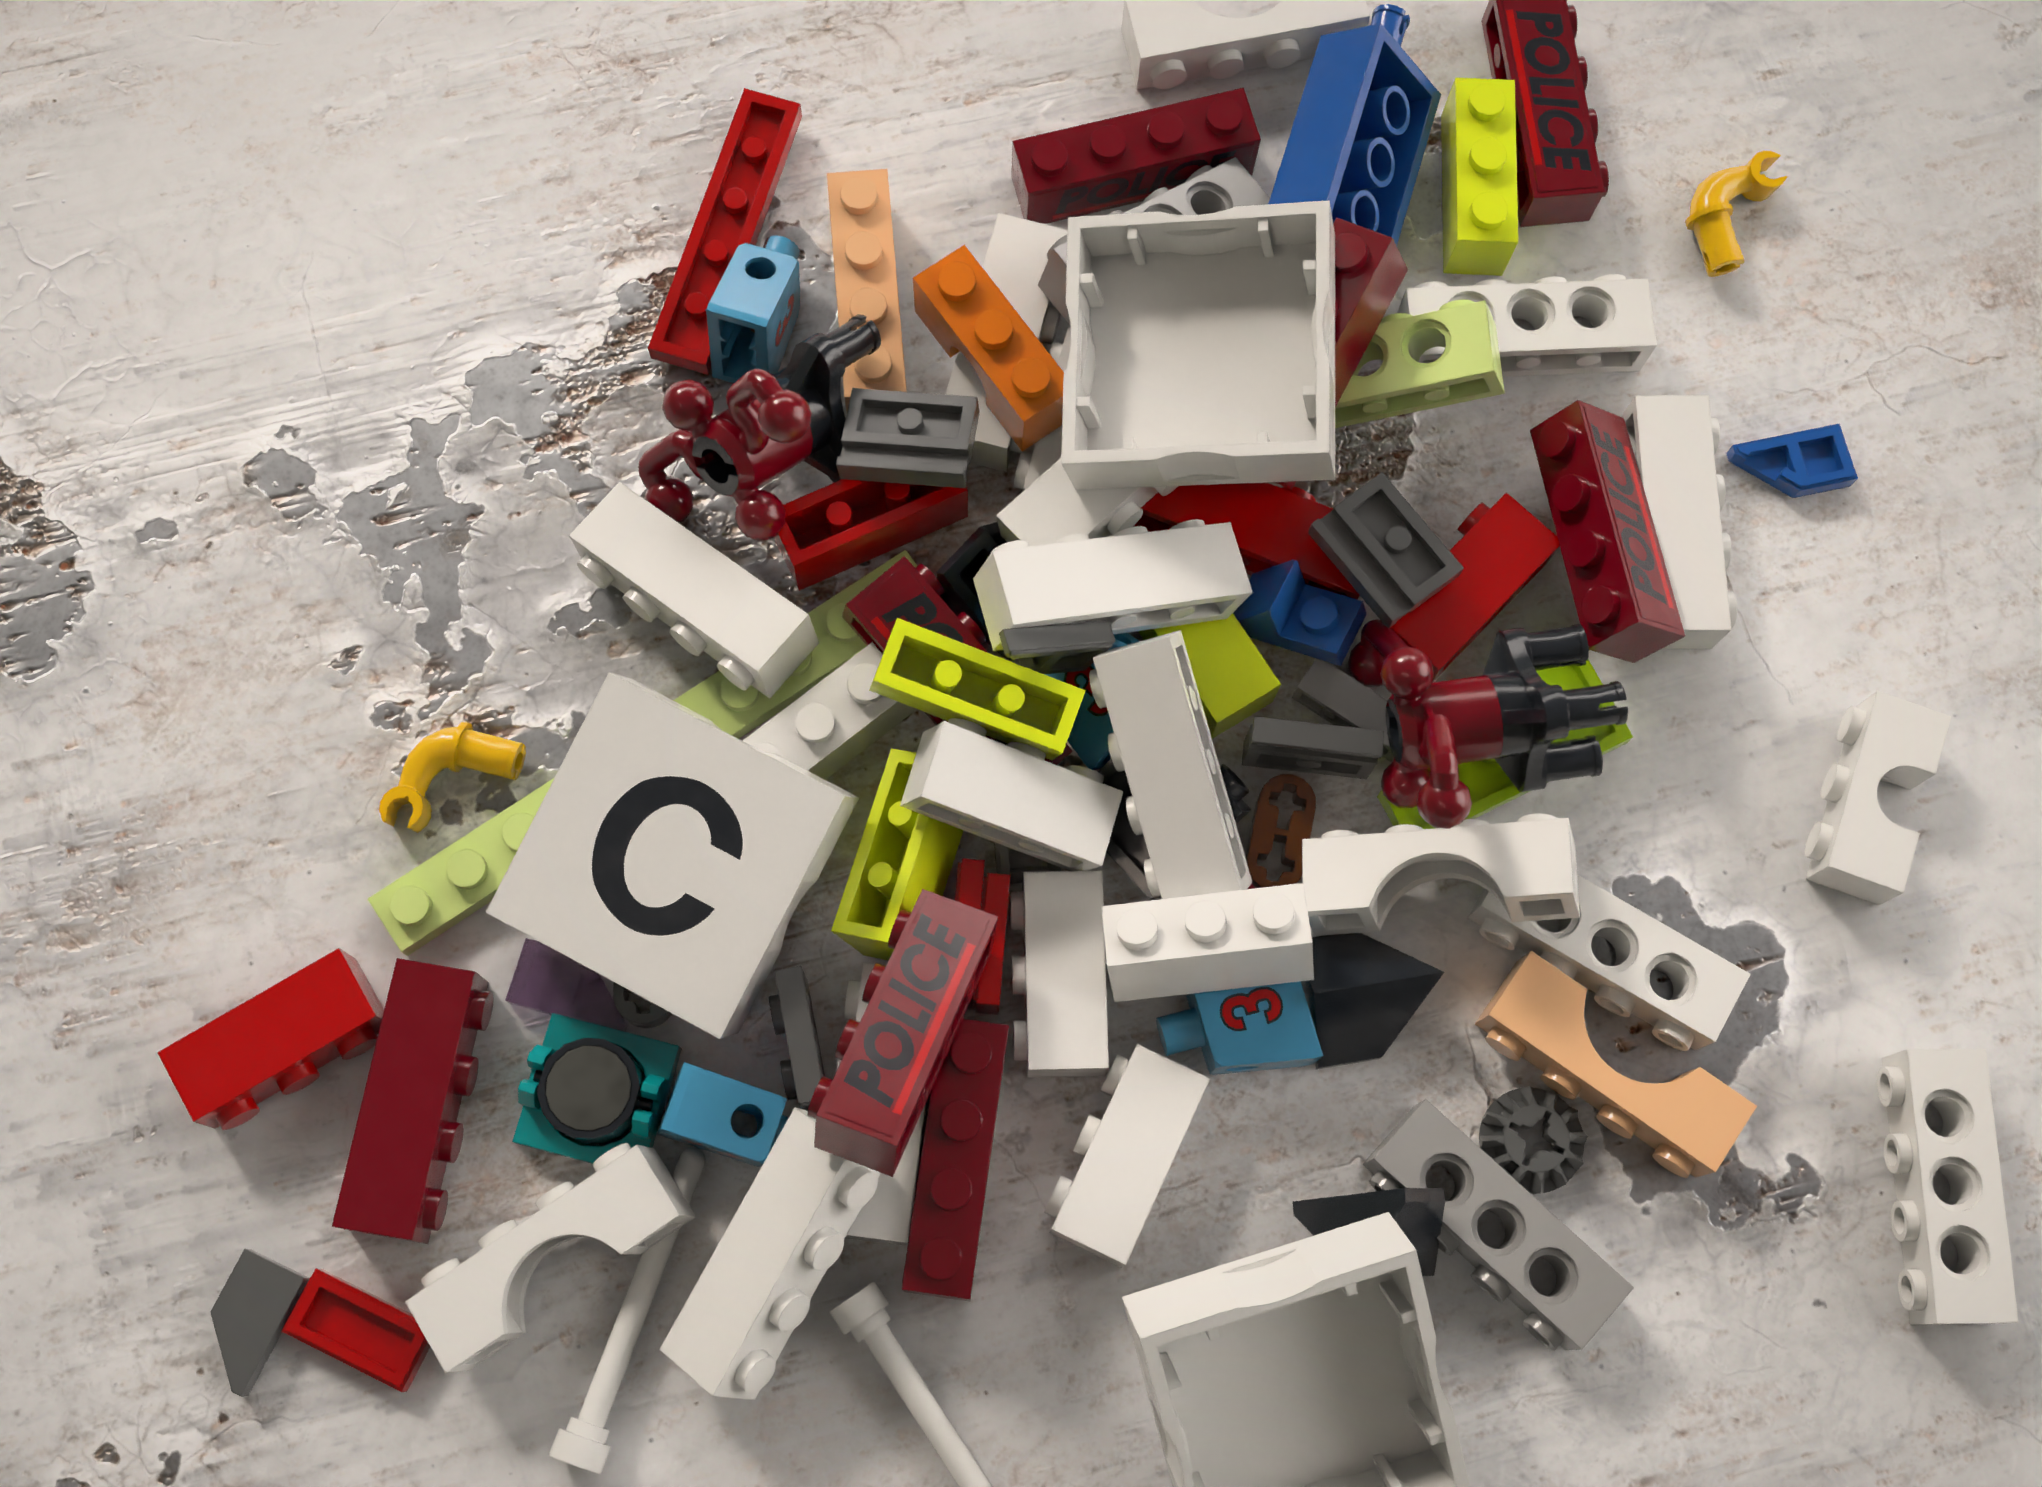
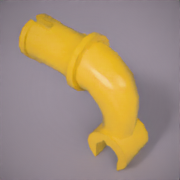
[1685,151,1788,277]
[379,722,526,833]

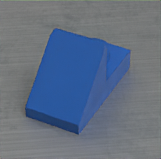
[1233,560,1367,666]

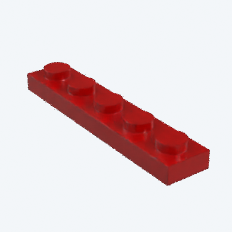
[648,88,802,375]

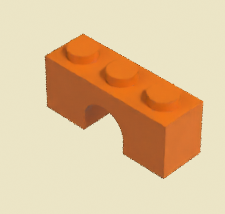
[913,245,1064,452]

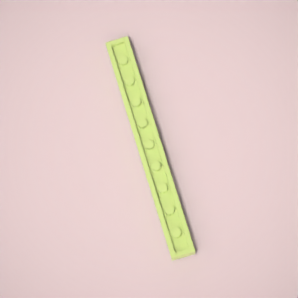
[368,550,917,956]

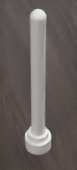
[549,1148,705,1474]
[830,1281,992,1487]

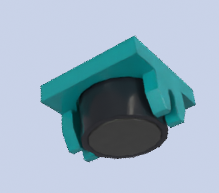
[512,1013,682,1164]

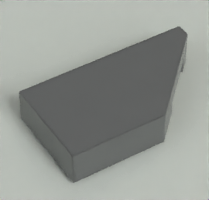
[999,620,1116,674]
[210,1249,310,1397]

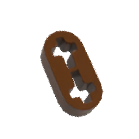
[1245,774,1316,888]

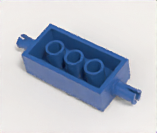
[1268,4,1441,246]

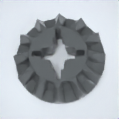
[1479,1086,1588,1194]

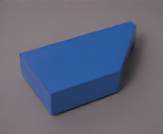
[1726,423,1858,498]

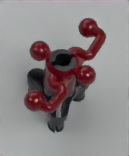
[638,314,881,541]
[1348,619,1628,829]

